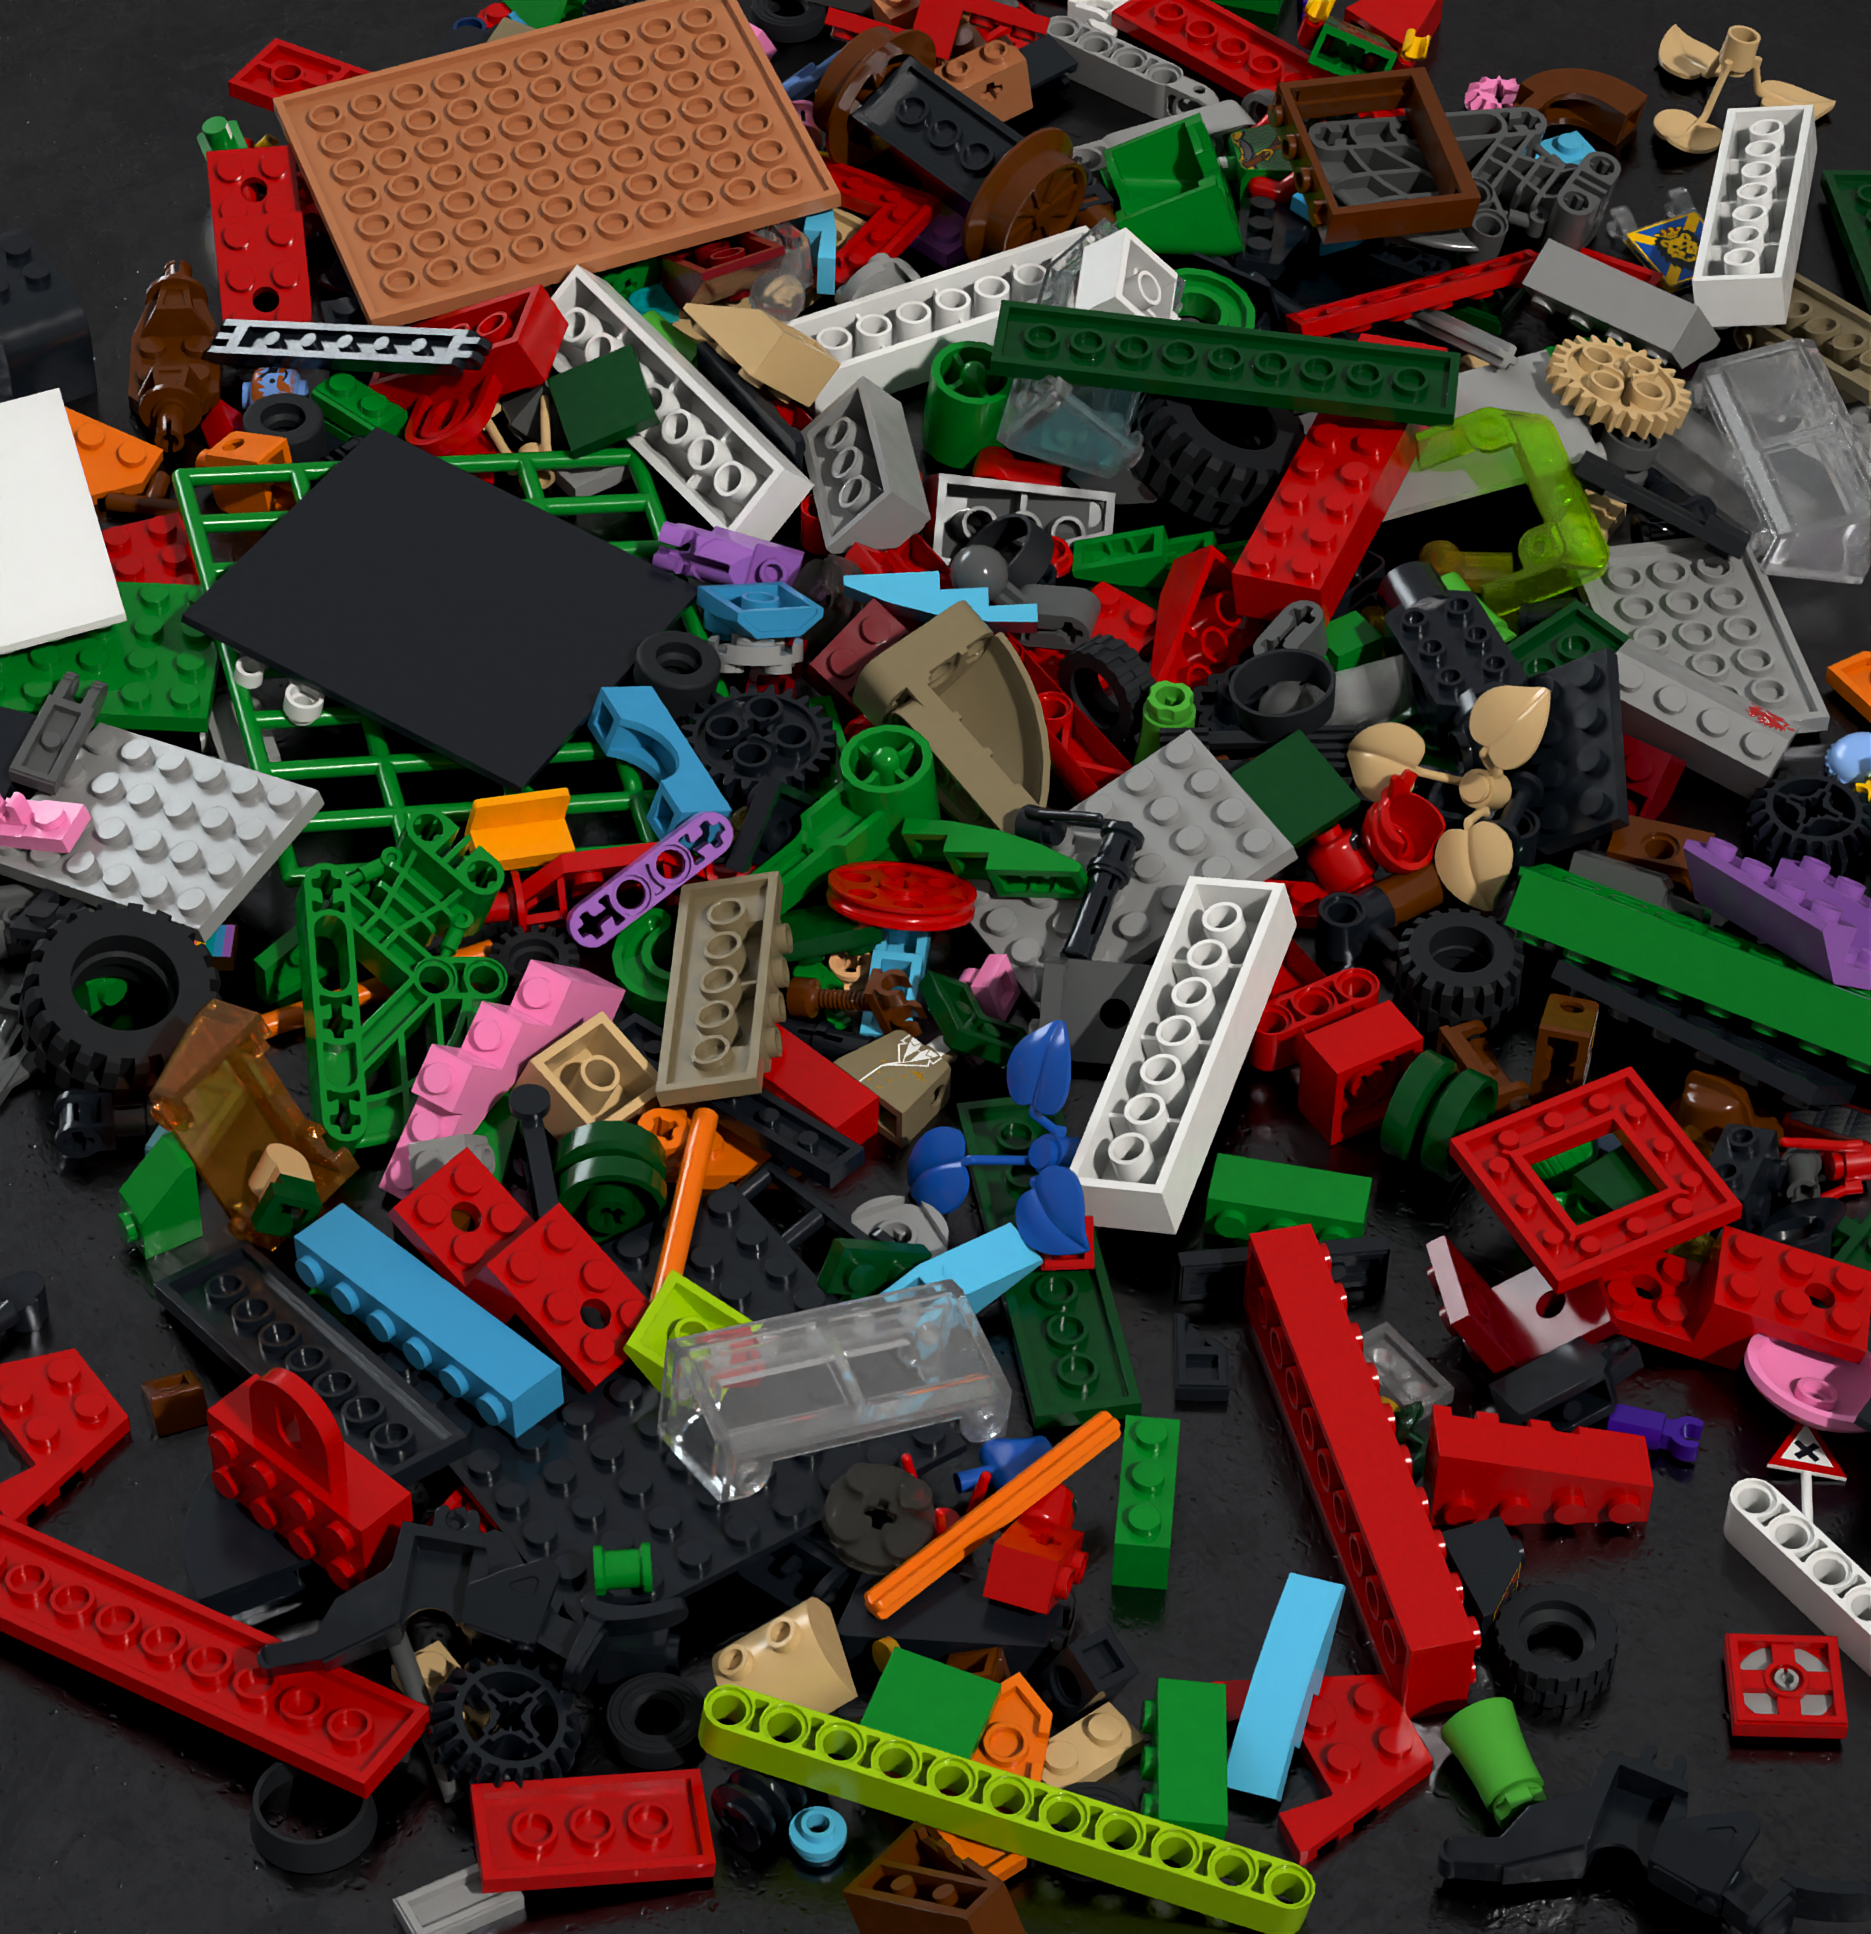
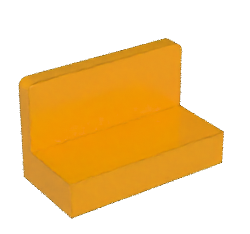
[464,787,576,871]

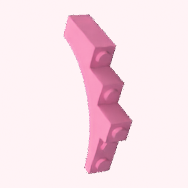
[379,959,626,1200]

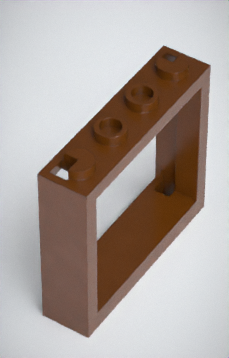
[1267,67,1481,244]

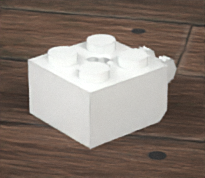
[1075,227,1181,320]

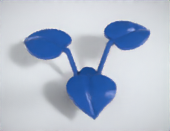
[907,1020,1090,1256]

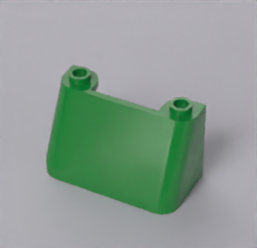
[1100,112,1245,258]

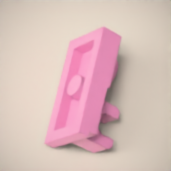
[0,792,91,854]

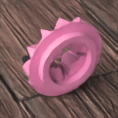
[1464,75,1520,111]

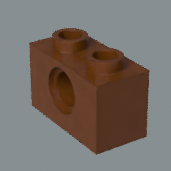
[1606,815,1715,904]

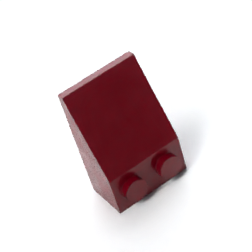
[657,232,786,314]

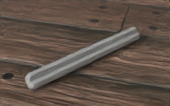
[1403,308,1519,370]

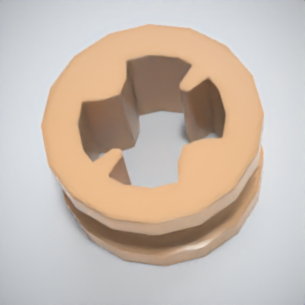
[828,951,872,991]

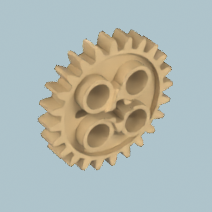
[1545,335,1692,440]

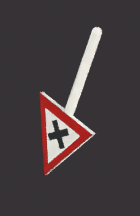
[1766,1423,1847,1523]

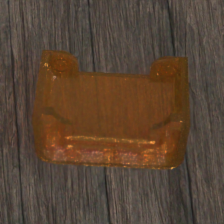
[149,999,360,1251]

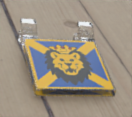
[1606,187,1705,293]

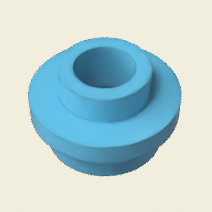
[789,1806,847,1863]

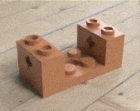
[871,0,1033,122]

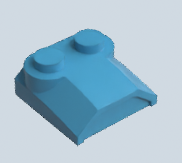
[696,582,824,641]

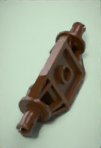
[128,260,222,453]

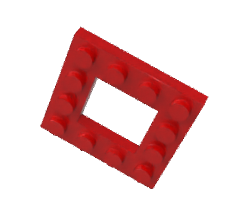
[748,155,941,293]
[1449,1066,1743,1295]

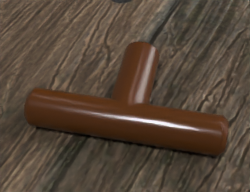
[105,471,182,518]

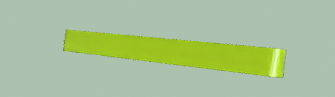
[698,1684,1315,1934]

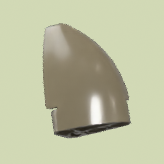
[852,600,1051,836]

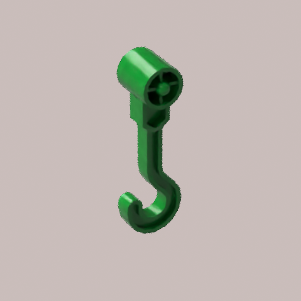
[921,268,1255,470]
[612,724,941,1026]

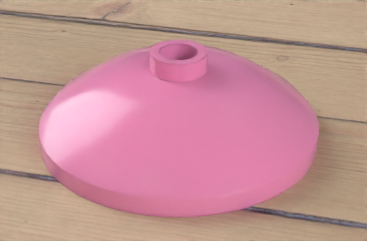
[1744,1333,1871,1434]

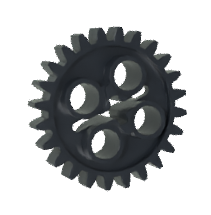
[680,683,837,806]

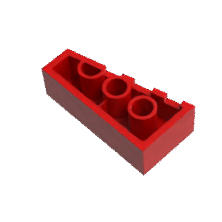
[1423,1404,1654,1527]

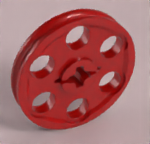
[826,861,977,931]

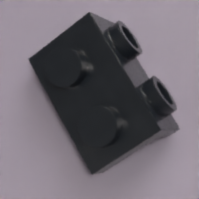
[1708,1123,1787,1234]

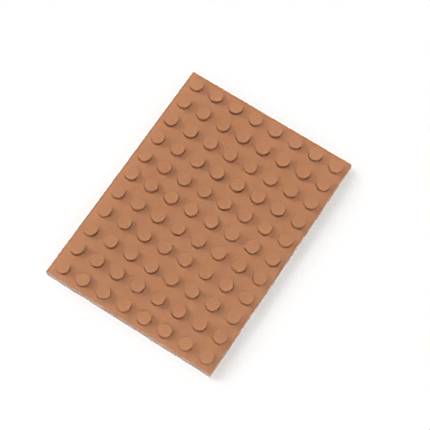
[272,0,841,326]

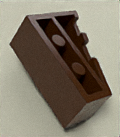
[842,1821,1026,1934]

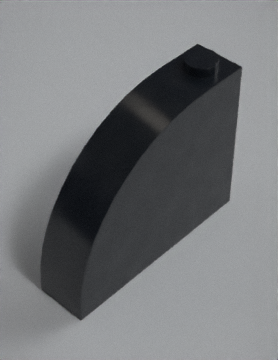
[183,1468,335,1621]

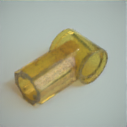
[1418,540,1513,593]

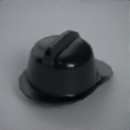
[1755,1197,1847,1259]

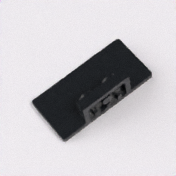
[697,341,806,510]

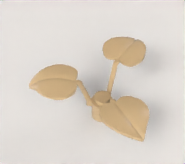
[1652,24,1836,154]
[1347,685,1551,911]

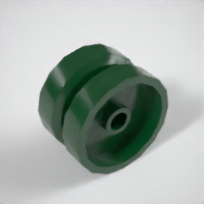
[1379,1049,1499,1183]
[552,1120,668,1246]

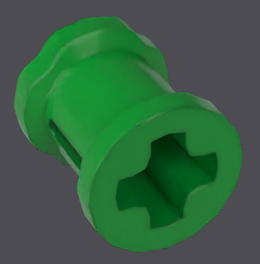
[593,1542,653,1596]

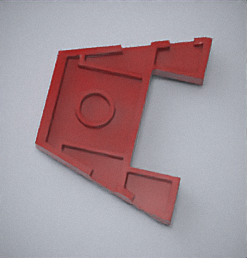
[0,1348,130,1526]
[1210,1674,1433,1866]

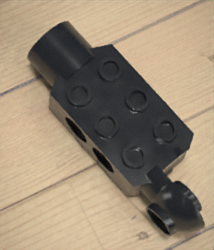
[1377,561,1528,775]

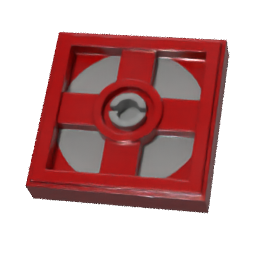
[1723,1633,1848,1739]

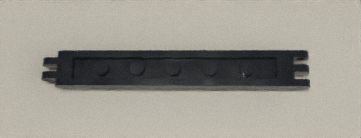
[204,319,493,377]

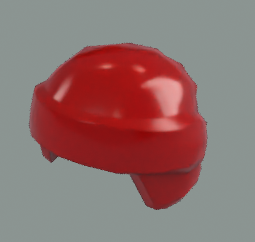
[1363,769,1446,875]

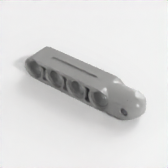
[1046,15,1219,119]
[1073,100,1256,188]

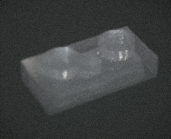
[1362,1321,1455,1425]

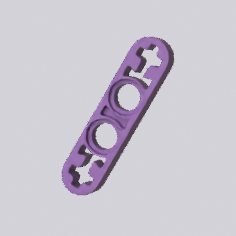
[566,811,733,948]

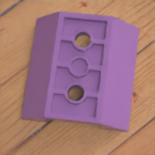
[1683,837,1871,990]

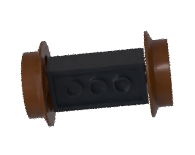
[812,26,1087,261]

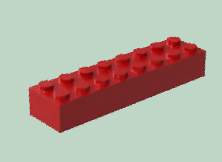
[1231,333,1448,628]

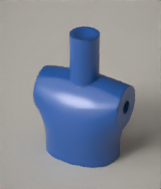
[953,1435,1053,1494]

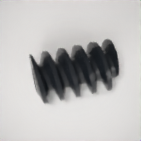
[711,1736,833,1852]

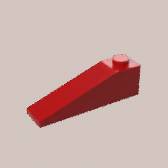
[1150,545,1267,692]

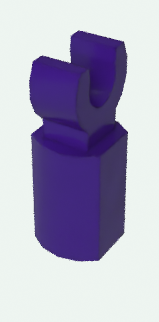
[1607,1403,1704,1461]

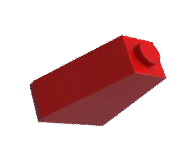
[1344,0,1443,68]

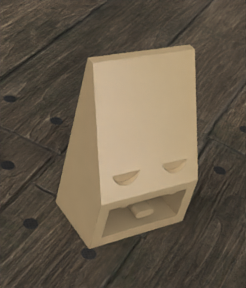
[683,303,841,407]

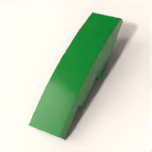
[1072,525,1249,588]
[901,817,1089,899]

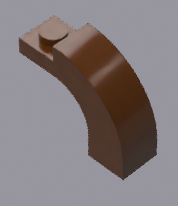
[1512,68,1648,146]

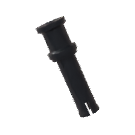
[1060,821,1145,960]

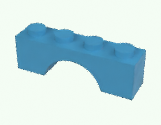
[587,686,732,850]

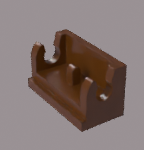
[1436,1020,1533,1122]

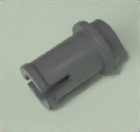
[1781,1148,1822,1203]

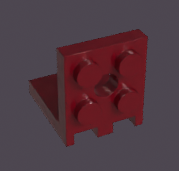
[1426,1235,1620,1379]

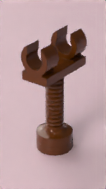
[786,968,928,1037]

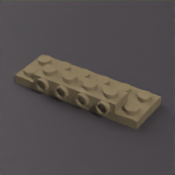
[1733,272,1871,406]
[655,871,793,1107]

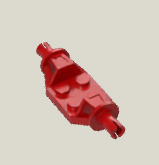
[484,841,760,933]

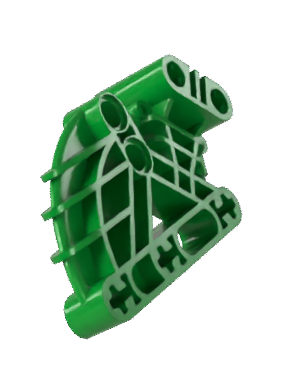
[295,807,508,1161]

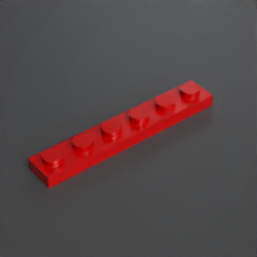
[1285,249,1539,338]

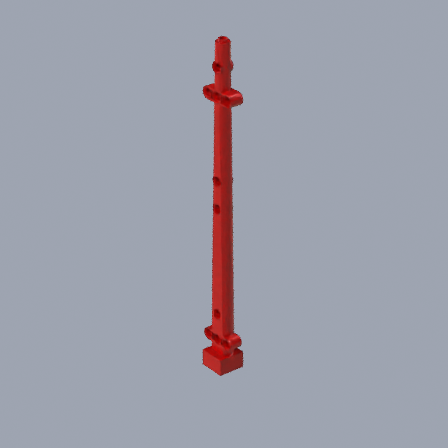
[771,399,1424,1146]

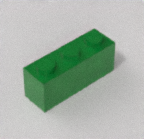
[1204,1153,1372,1241]
[1112,1415,1180,1590]
[1140,1678,1228,1840]

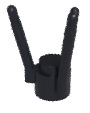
[1015,804,1134,848]

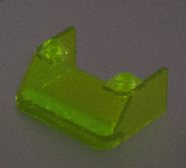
[1415,407,1610,617]

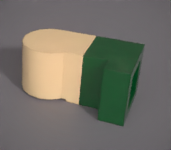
[248,1143,323,1240]

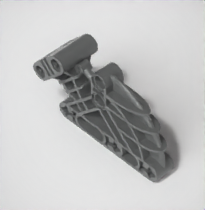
[1308,107,1621,264]

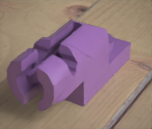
[652,521,805,589]

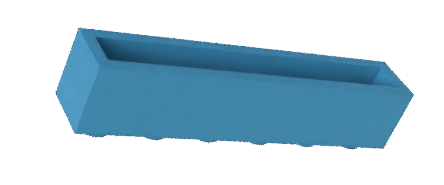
[294,1203,564,1439]

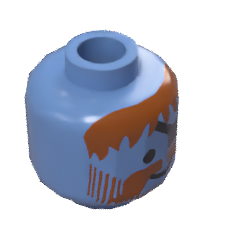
[242,367,309,409]

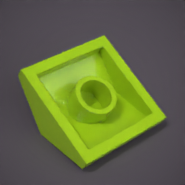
[623,1269,763,1409]

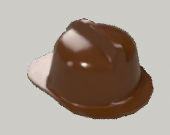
[1667,1070,1784,1151]

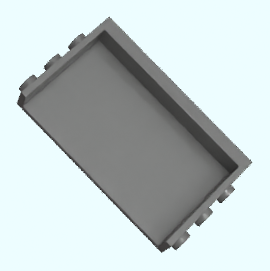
[1299,350,1607,522]

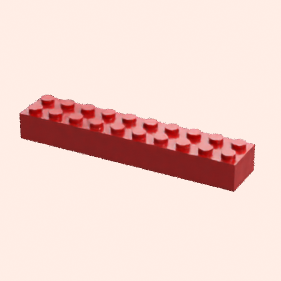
[1243,1223,1481,1719]

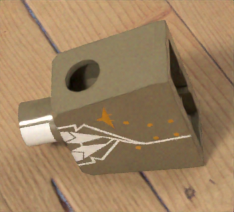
[833,1030,958,1149]

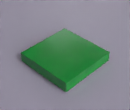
[860,1646,1002,1760]

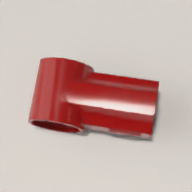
[971,446,1063,487]

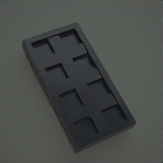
[1528,648,1629,856]

